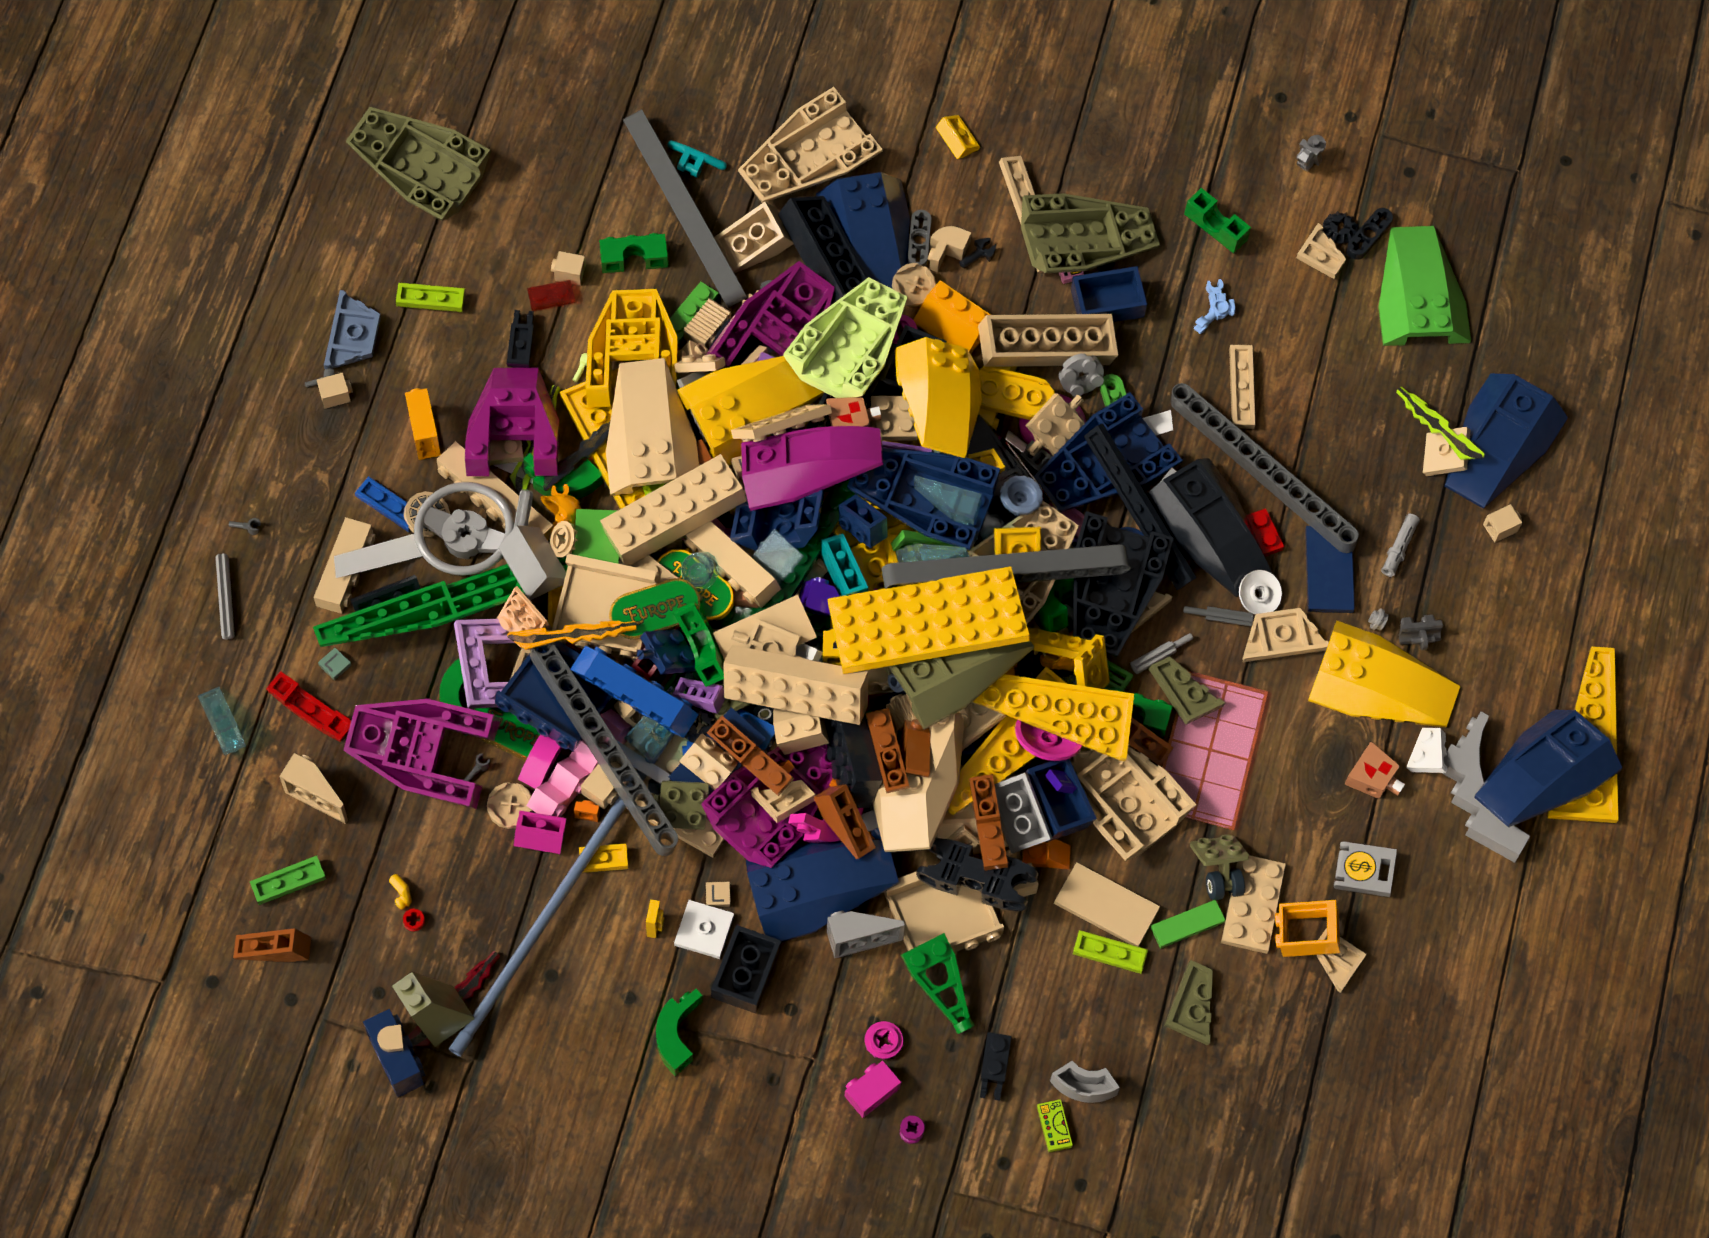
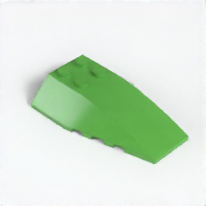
[1378,226,1471,346]

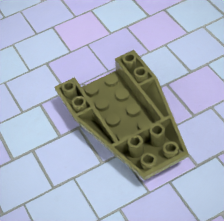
[346,107,491,221]
[1021,193,1160,273]
[883,641,1034,729]

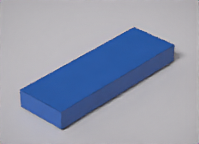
[355,476,411,532]

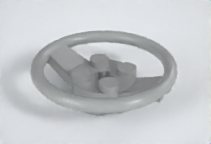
[414,482,514,575]

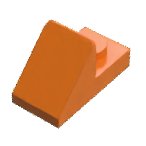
[1022,839,1071,869]

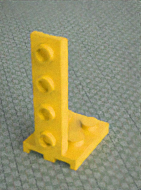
[1027,627,1110,689]

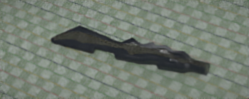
[543,420,611,491]

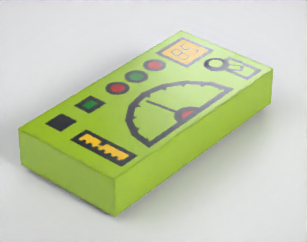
[1037,1099,1073,1153]

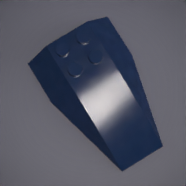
[816,172,910,289]
[730,427,824,553]
[746,839,899,943]

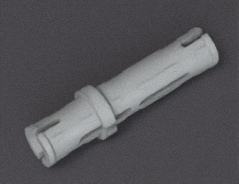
[1381,514,1420,577]

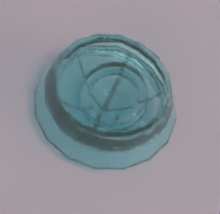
[681,551,719,591]

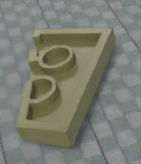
[1149,656,1225,725]
[1164,960,1212,1045]

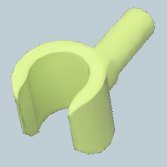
[573,353,587,382]

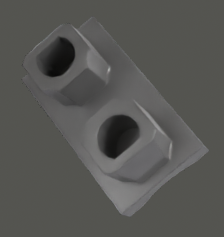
[1296,135,1326,172]
[1399,615,1443,650]

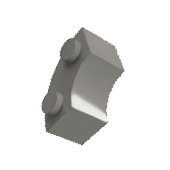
[1050,1061,1120,1103]

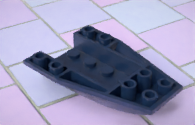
[1445,373,1568,509]
[1033,392,1183,513]
[847,448,1000,551]
[1474,710,1622,827]

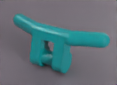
[667,140,727,178]

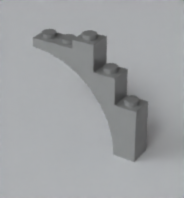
[1442,712,1530,863]

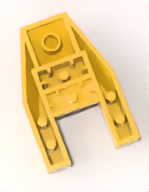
[586,289,679,407]

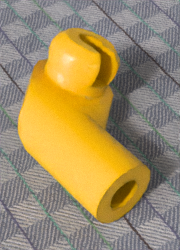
[389,874,412,910]

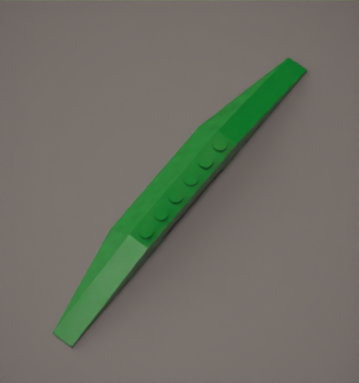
[313,538,573,647]

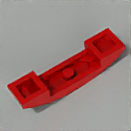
[266,671,351,742]

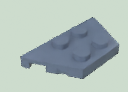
[324,290,381,370]

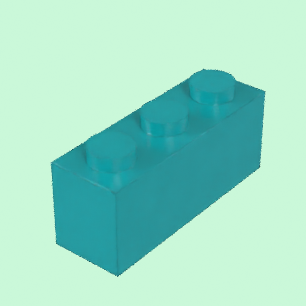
[821,534,868,596]

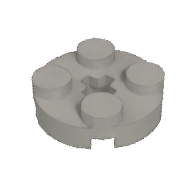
[1059,354,1104,397]

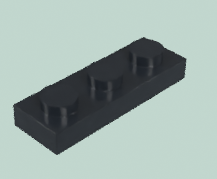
[350,575,421,612]

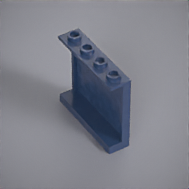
[495,636,613,752]

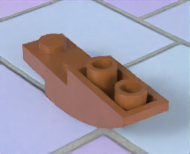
[866,708,910,794]
[707,716,794,796]
[969,774,1008,871]

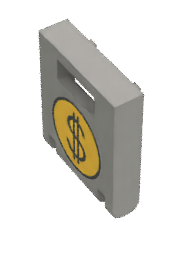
[1334,842,1397,897]

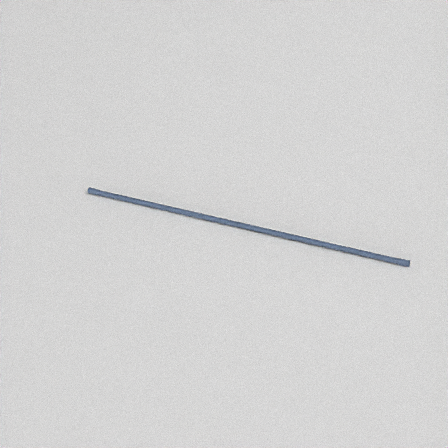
[449,728,674,1057]

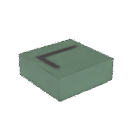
[318,648,351,681]

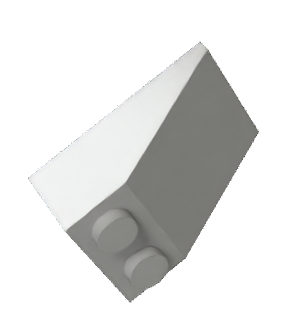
[827,911,905,958]

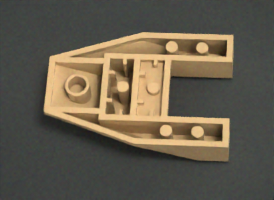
[867,712,965,852]

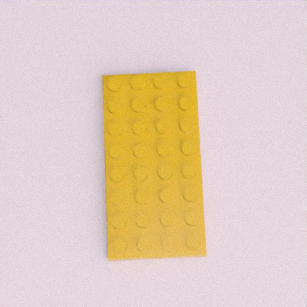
[827,566,1030,674]

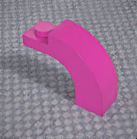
[518,734,562,789]
[788,808,863,843]

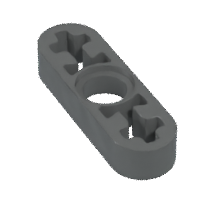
[908,210,931,267]

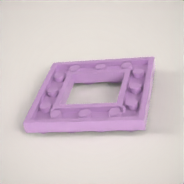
[454,617,545,709]

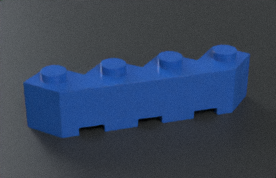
[570,646,699,738]

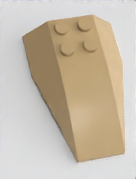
[606,358,699,496]
[1069,744,1196,861]

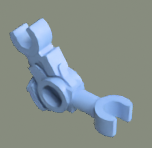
[1194,279,1235,334]

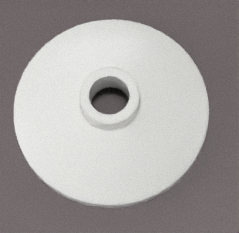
[1239,570,1282,615]

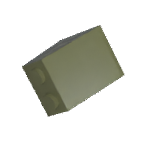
[392,972,475,1047]

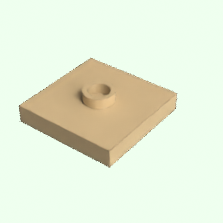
[1423,427,1471,476]

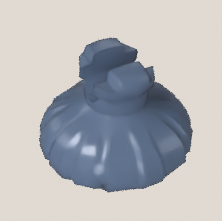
[1000,476,1043,516]

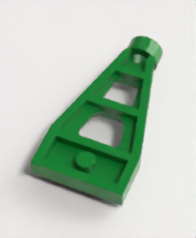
[901,933,975,1034]

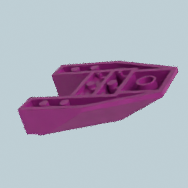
[706,261,835,370]
[465,368,559,476]
[343,699,501,809]

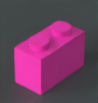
[514,810,566,854]
[845,1060,901,1118]

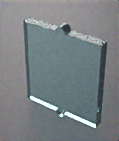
[751,529,804,585]

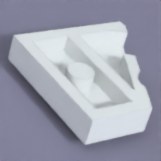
[1407,728,1447,773]

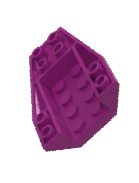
[741,426,883,511]
[701,744,833,868]

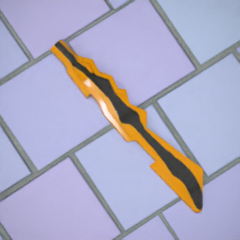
[507,621,637,650]

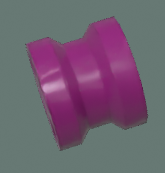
[900,1116,924,1144]

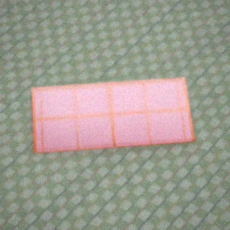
[1162,670,1268,830]

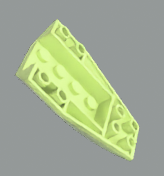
[784,277,907,398]

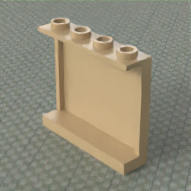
[548,553,660,659]
[884,856,1004,955]

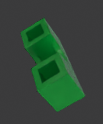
[1184,188,1251,254]
[599,233,668,273]
[1105,687,1172,739]

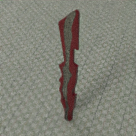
[408,951,500,1047]

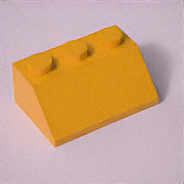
[914,280,991,354]

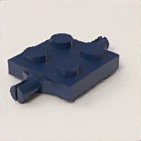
[637,629,696,675]

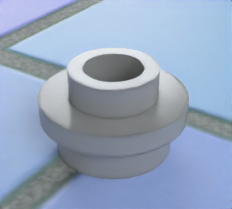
[1368,608,1388,631]

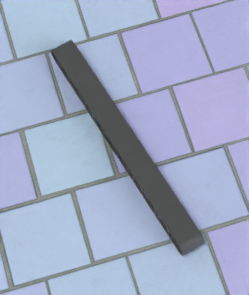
[623,109,747,308]
[1171,383,1358,553]
[881,545,1130,589]
[530,636,678,856]

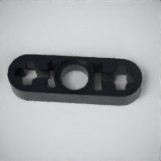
[1347,208,1393,260]

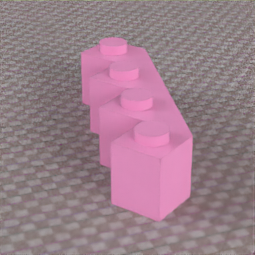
[527,709,632,817]

